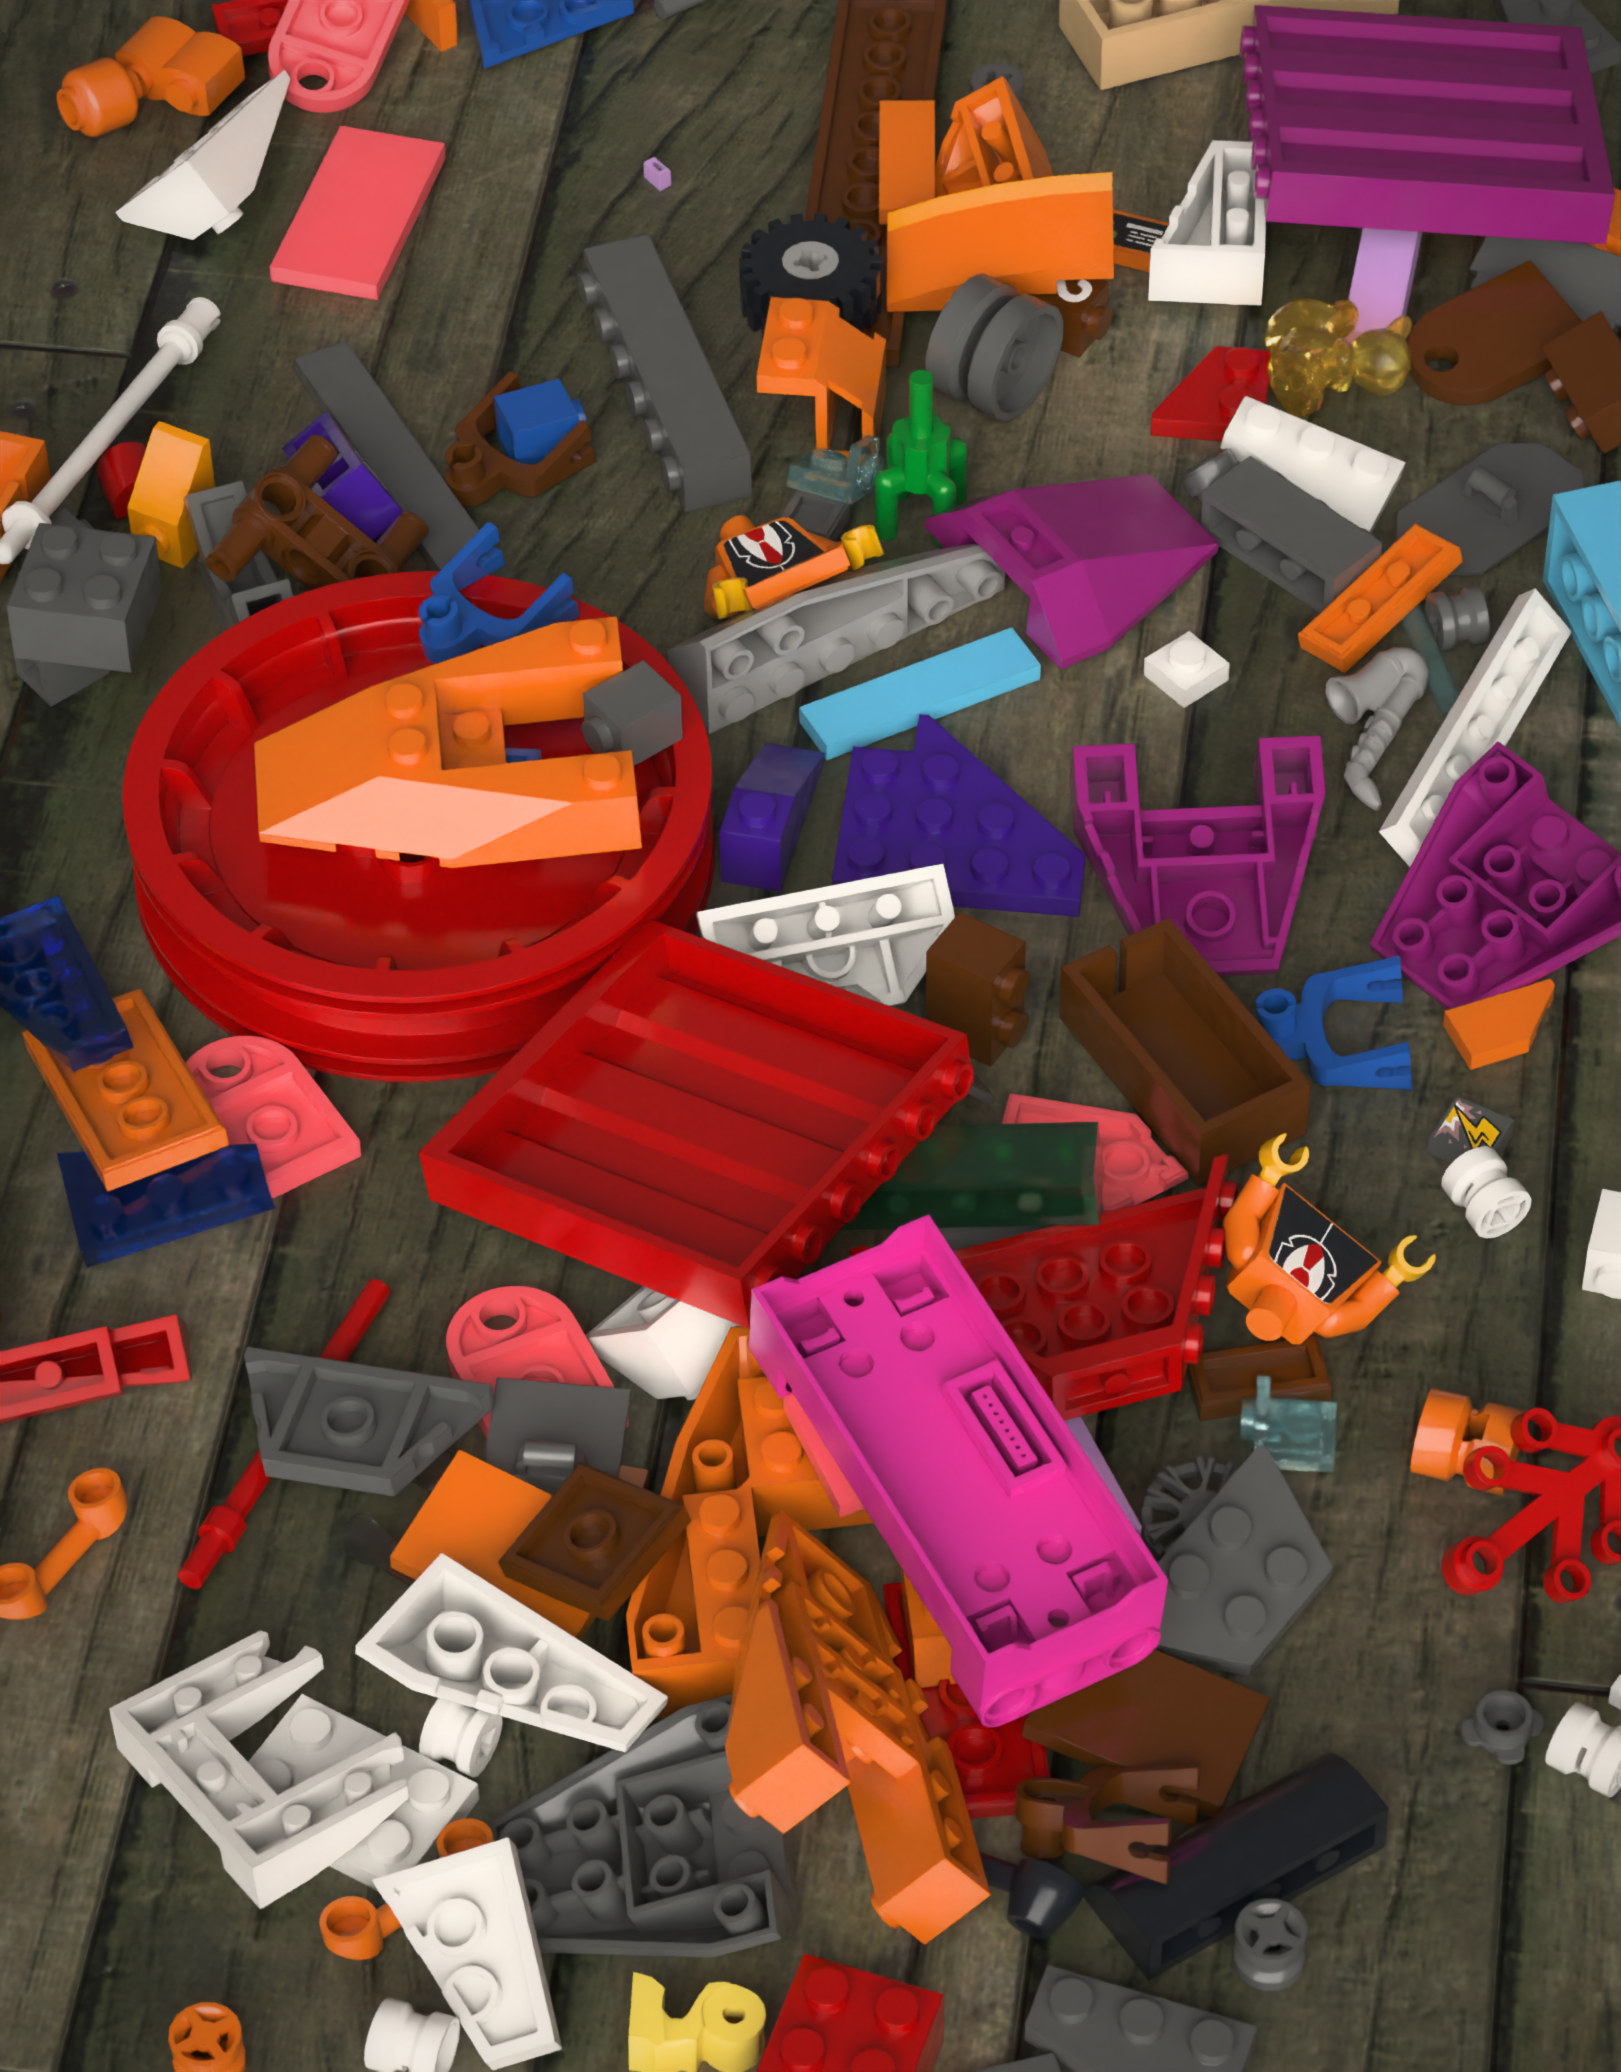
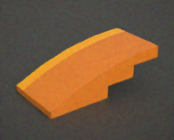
[887,172,1114,312]

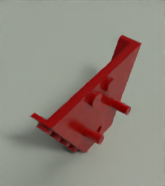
[850,1154,1239,1421]

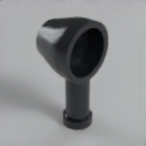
[979,1852,1085,1939]

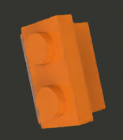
[757,297,886,469]

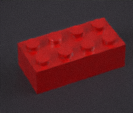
[756,1953,944,2072]

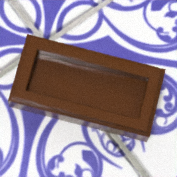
[1186,1335,1332,1421]

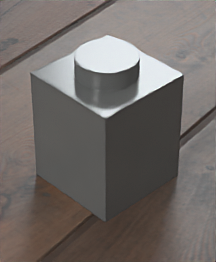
[581,660,683,766]

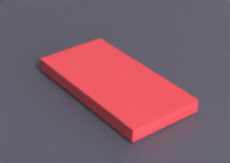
[270,126,446,300]

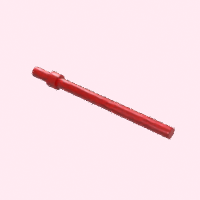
[178,1279,391,1589]

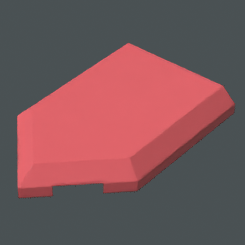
[983,1093,1188,1213]

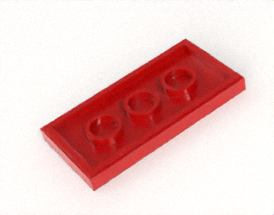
[883,1582,1050,1819]

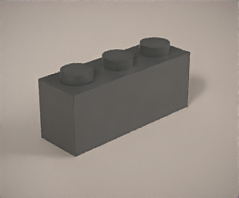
[1201,456,1382,613]

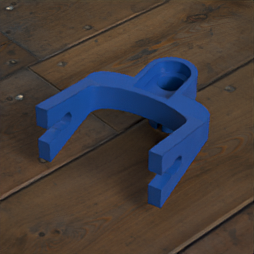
[419,521,579,664]
[1255,955,1412,1090]

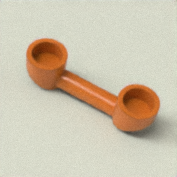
[0,1468,128,1619]
[319,1818,494,1960]

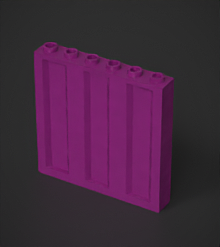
[1240,5,1615,244]

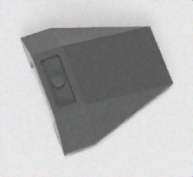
[489,1693,799,1958]

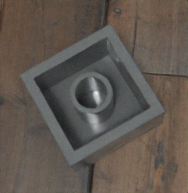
[6,523,162,673]

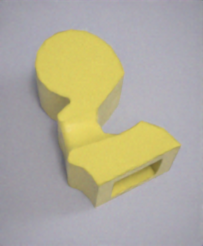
[629,1972,766,2072]

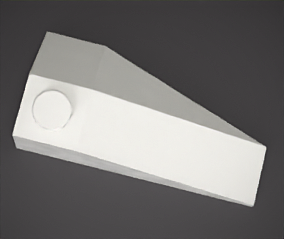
[355,1553,668,1752]

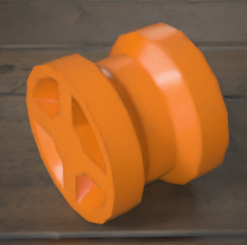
[168,2002,247,2072]

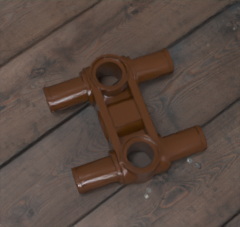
[206,434,429,590]

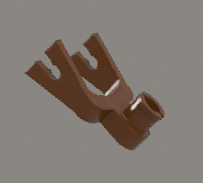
[445,370,596,507]
[1015,1762,1201,1884]

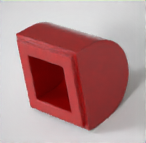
[97,442,147,520]

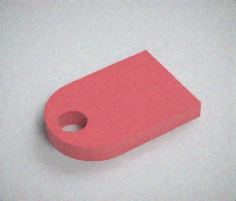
[268,0,410,113]
[186,1036,361,1210]
[446,1286,629,1439]

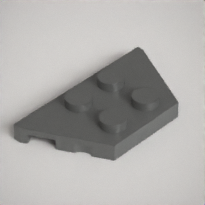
[244,1347,495,1497]
[1155,1444,1333,1676]

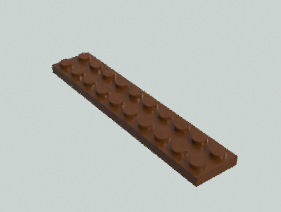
[804,0,948,367]

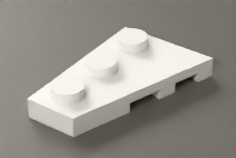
[1220,396,1406,534]
[372,1837,562,2070]

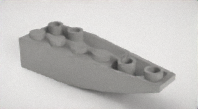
[667,543,1005,734]

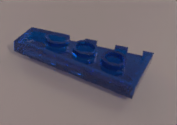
[0,895,134,1071]

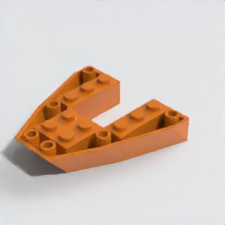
[626,1326,957,1718]

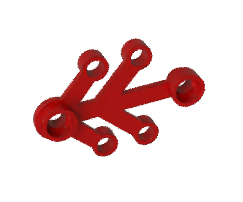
[1441,1408,1621,1604]

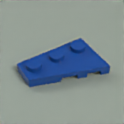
[467,0,634,69]

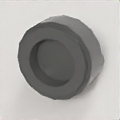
[1180,448,1239,504]

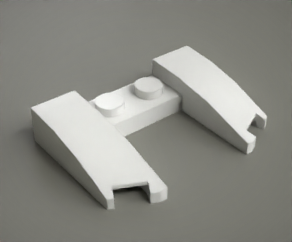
[109,1630,409,1909]

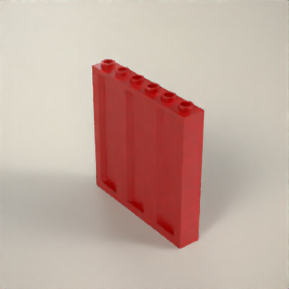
[419,919,974,1329]

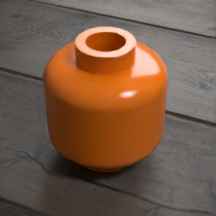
[57,58,142,137]

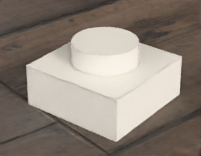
[1144,631,1230,708]

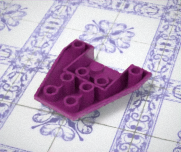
[924,474,1219,670]
[1369,741,1621,1010]

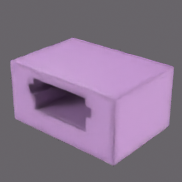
[643,157,671,191]

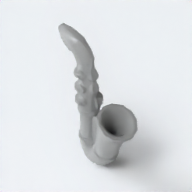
[1325,647,1430,811]

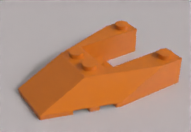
[254,616,642,868]
[725,1510,991,1945]

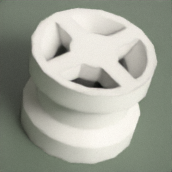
[419,1698,503,1778]

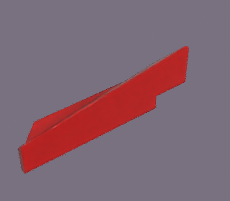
[0,1314,192,1424]

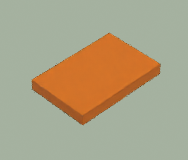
[390,1449,596,1641]

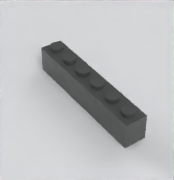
[577,234,752,512]

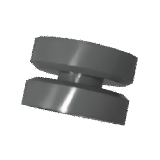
[925,273,1064,422]

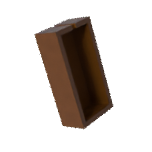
[1059,918,1311,1185]

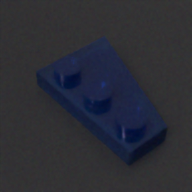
[57,1144,275,1268]

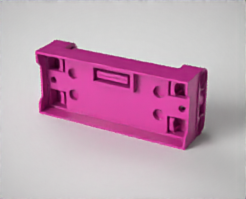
[748,1214,1168,1727]

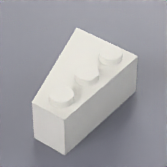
[1148,140,1266,305]

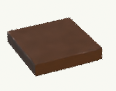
[498,1462,691,1622]

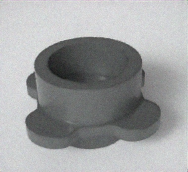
[1461,1690,1545,1765]

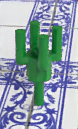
[875,370,967,549]

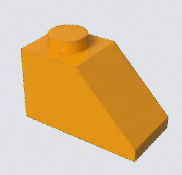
[127,421,215,569]

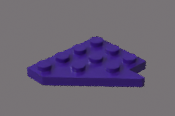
[832,714,1086,917]

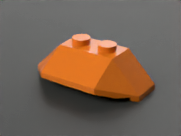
[935,76,1053,198]

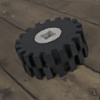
[739,213,882,339]

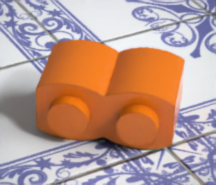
[115,16,245,116]

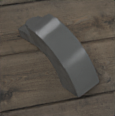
[183,480,294,631]

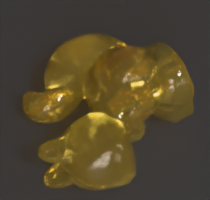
[1265,298,1412,418]

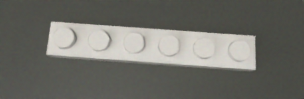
[1379,588,1572,867]

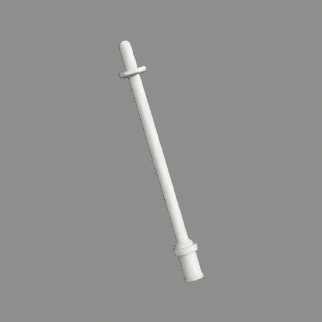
[0,297,221,564]

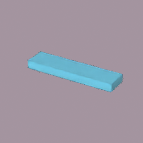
[799,627,1041,760]

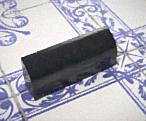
[1083,1753,1389,1981]

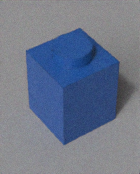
[494,379,587,464]

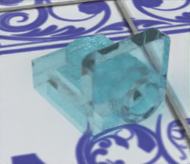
[786,435,884,505]
[1240,1375,1337,1472]

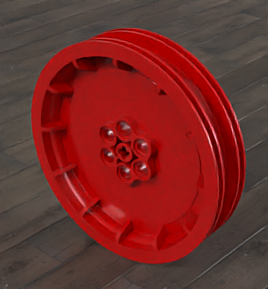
[122,571,715,1082]

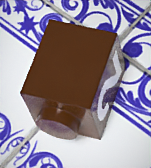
[1031,279,1113,358]

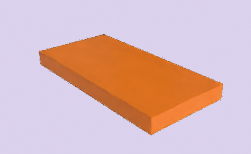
[22,989,229,1192]

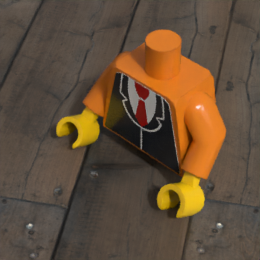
[703,515,884,619]
[1223,1133,1436,1345]

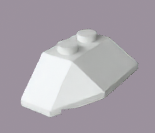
[696,864,955,1007]

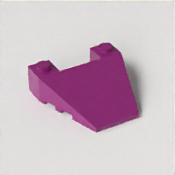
[1069,735,1326,976]

